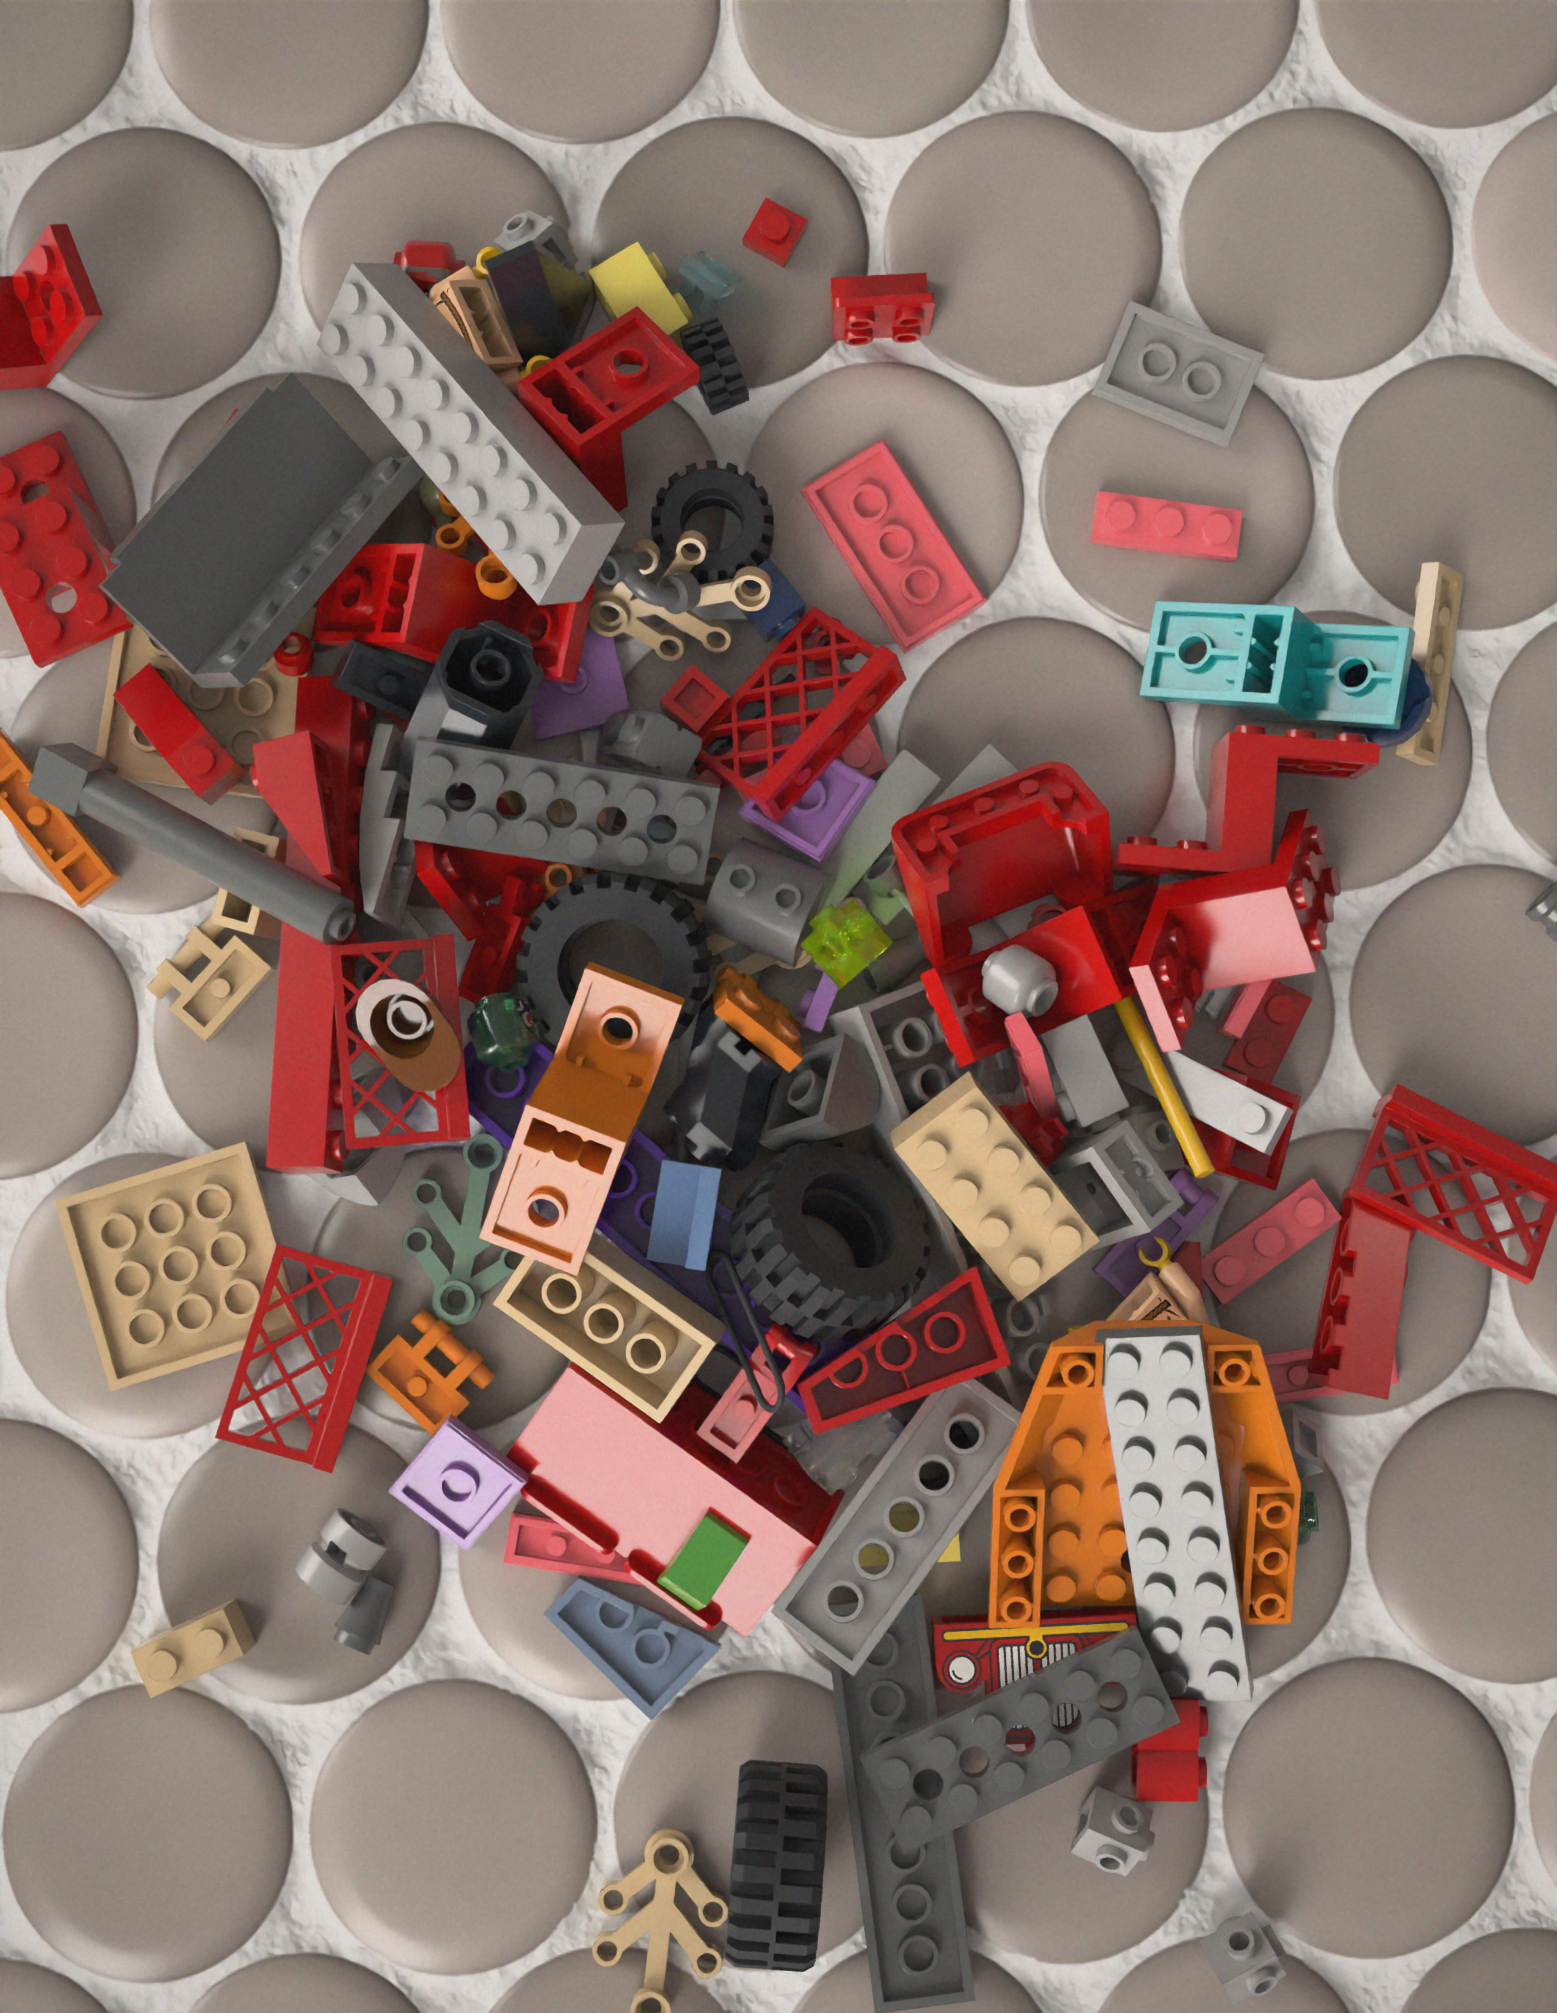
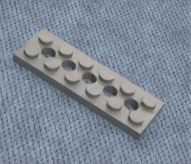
[771,1378,1022,1677]

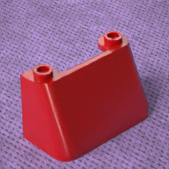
[891,761,1114,967]

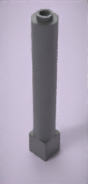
[27,742,356,945]

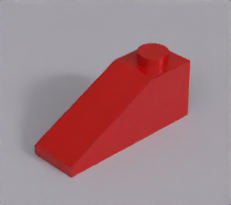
[112,663,248,806]
[250,730,350,888]

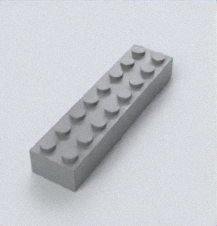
[317,262,626,605]

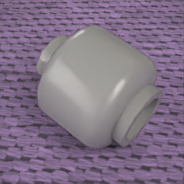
[982,944,1058,1019]

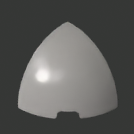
[306,1065,406,1206]

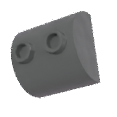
[704,837,836,968]
[759,1033,880,1152]

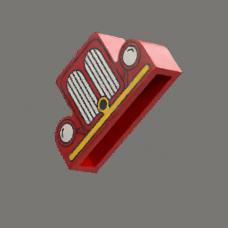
[931,1606,1136,1749]

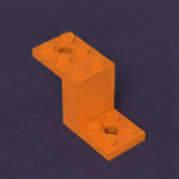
[479,961,685,1276]

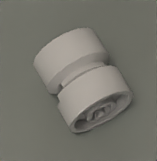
[294,1508,389,1605]

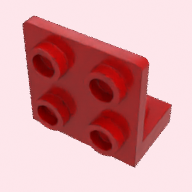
[830,272,935,346]
[414,797,549,942]

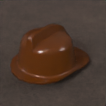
[355,978,462,1092]

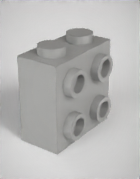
[1036,1014,1129,1133]

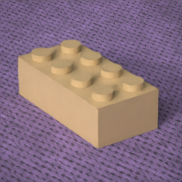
[889,1071,1100,1302]
[493,1213,727,1423]

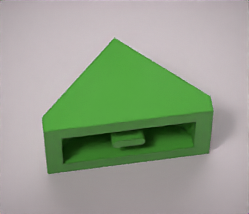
[656,1511,750,1611]

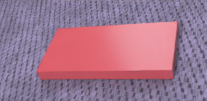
[801,439,987,654]

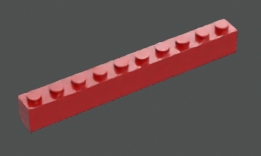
[266,675,376,1174]

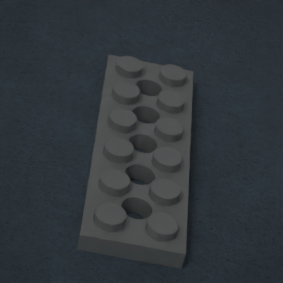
[404,736,720,886]
[860,1625,1181,1854]

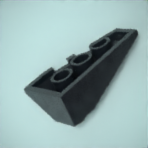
[484,240,597,370]

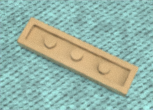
[1396,562,1464,765]

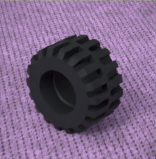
[651,460,774,585]

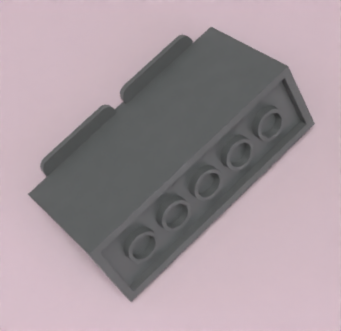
[98,372,425,688]

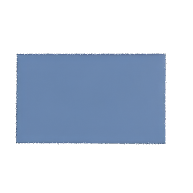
[646,1160,722,1271]

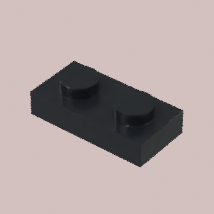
[329,639,430,722]

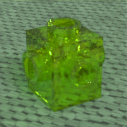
[800,898,893,989]

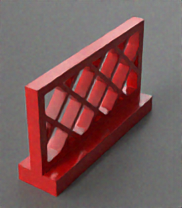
[695,606,907,824]
[330,934,471,1150]
[1347,1083,1557,1285]
[215,1243,393,1473]

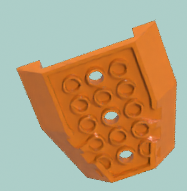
[988,1320,1301,1628]

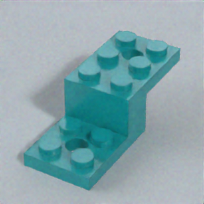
[1139,601,1416,730]

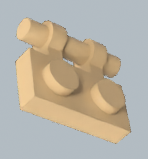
[146,915,275,1042]

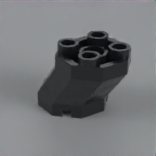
[399,619,545,801]
[663,993,784,1172]

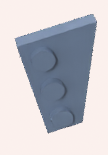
[544,1575,722,1720]

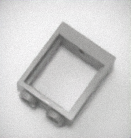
[1047,1119,1185,1252]

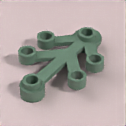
[402,1133,540,1325]

